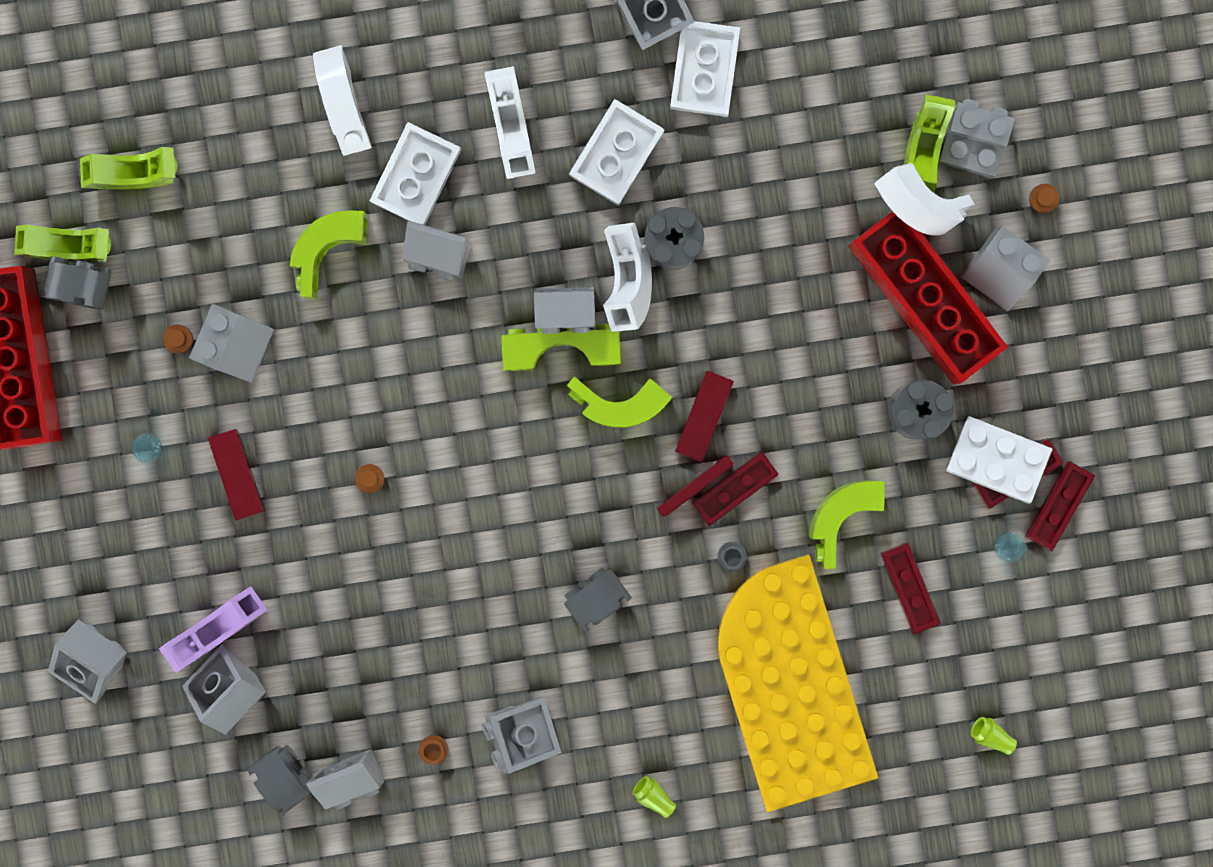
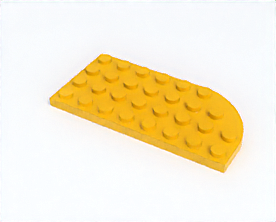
[718,554,878,812]

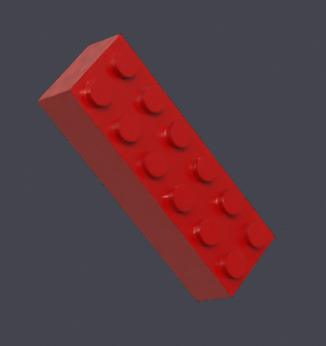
[848,211,1008,384]
[0,265,62,451]

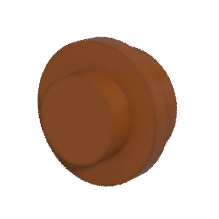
[1029,184,1059,213]
[163,324,193,354]
[355,464,385,493]
[419,735,448,765]

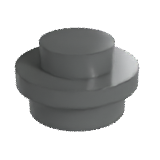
[717,542,747,571]

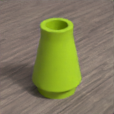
[971,717,1017,755]
[632,776,676,818]

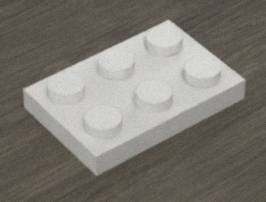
[670,21,740,117]
[569,99,665,206]
[370,122,461,225]
[946,416,1052,504]

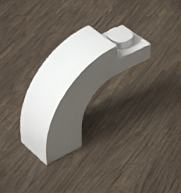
[313,45,371,156]
[484,66,536,179]
[874,163,975,235]
[603,223,652,332]

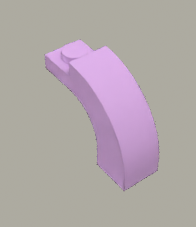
[159,586,267,673]

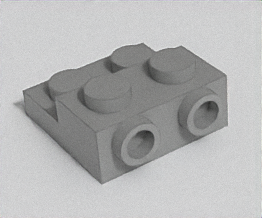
[938,99,1015,179]
[482,697,562,774]

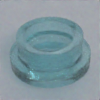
[132,434,162,463]
[995,533,1025,562]

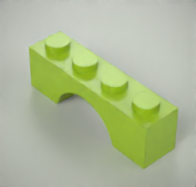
[501,324,621,372]

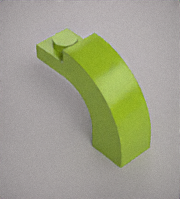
[904,94,955,193]
[80,147,177,189]
[290,210,368,299]
[14,224,111,262]
[567,377,672,427]
[809,480,885,569]

